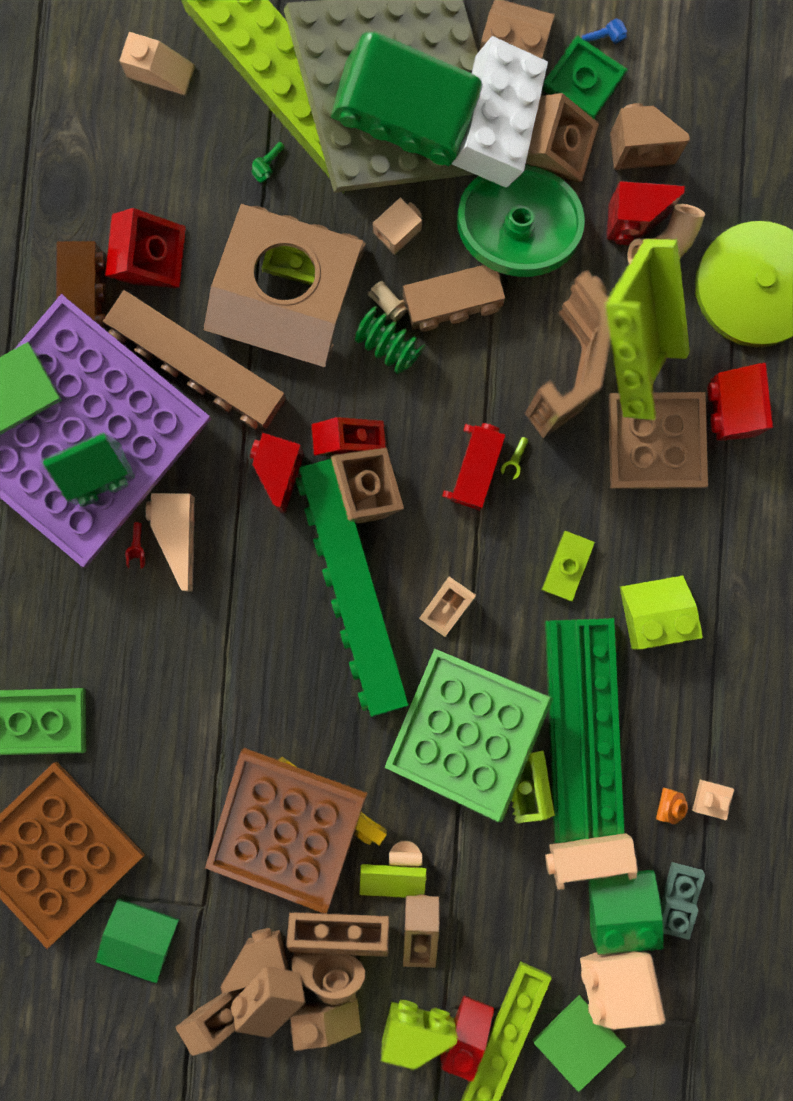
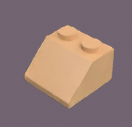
[580,951,665,1029]

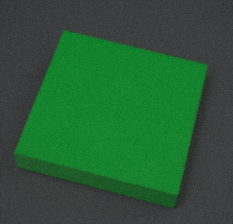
[542,36,628,119]

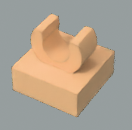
[692,779,734,820]

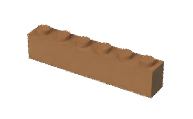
[103,290,286,430]

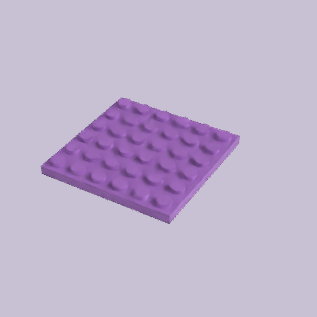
[0,294,212,568]

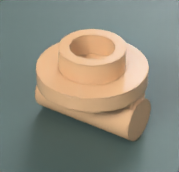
[389,841,422,867]

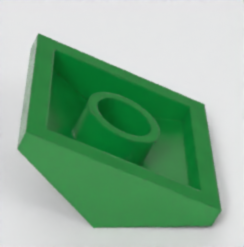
[96,899,179,983]

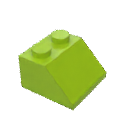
[620,576,703,649]

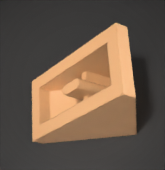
[419,577,476,637]

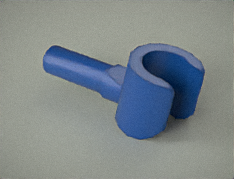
[581,19,627,44]

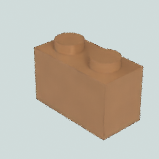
[231,966,304,1038]

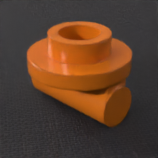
[656,788,688,824]

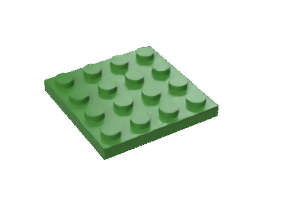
[384,648,553,822]

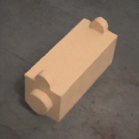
[545,833,637,890]

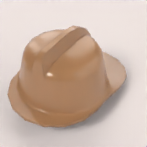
[291,953,365,1005]

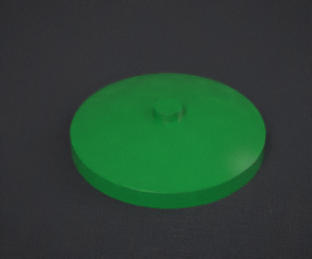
[457,165,585,277]

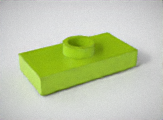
[541,531,595,602]

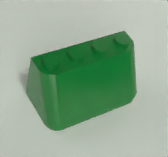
[330,32,483,167]

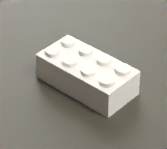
[452,36,548,188]

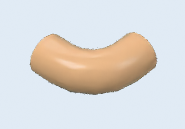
[628,204,705,265]

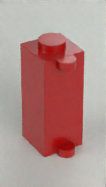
[442,423,505,511]

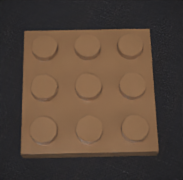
[608,392,708,489]

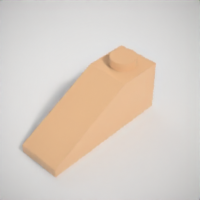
[146,493,195,592]

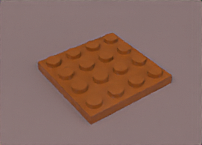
[205,748,367,914]
[0,761,145,949]

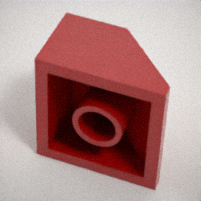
[607,181,685,245]
[105,208,186,288]
[707,363,773,441]
[250,433,305,513]

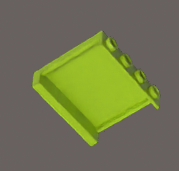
[605,239,690,420]

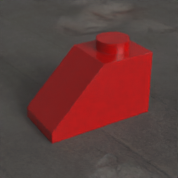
[311,417,386,456]
[440,995,494,1082]

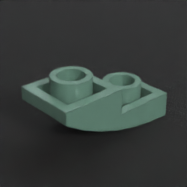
[661,862,705,940]

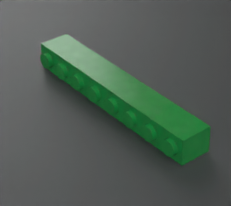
[295,459,408,716]

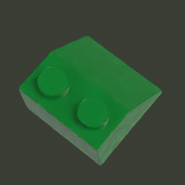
[42,432,135,507]
[589,870,663,954]

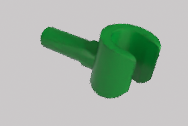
[252,142,285,183]

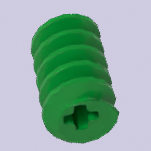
[355,306,426,374]

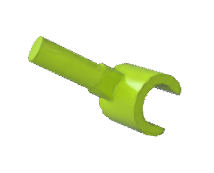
[501,437,529,480]

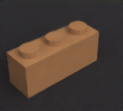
[403,265,505,331]
[287,913,390,957]

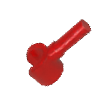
[125,522,145,569]

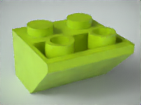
[381,1000,457,1069]

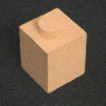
[373,197,422,255]

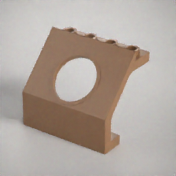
[203,204,366,367]
[525,271,610,438]

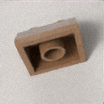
[480,0,554,59]
[526,93,599,182]
[610,103,690,170]
[331,448,404,524]

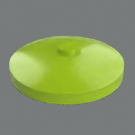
[695,221,793,347]

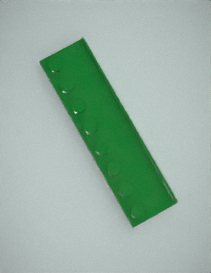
[545,618,624,880]

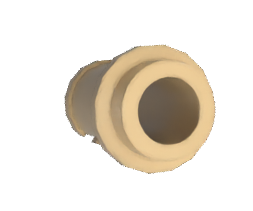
[368,281,407,321]

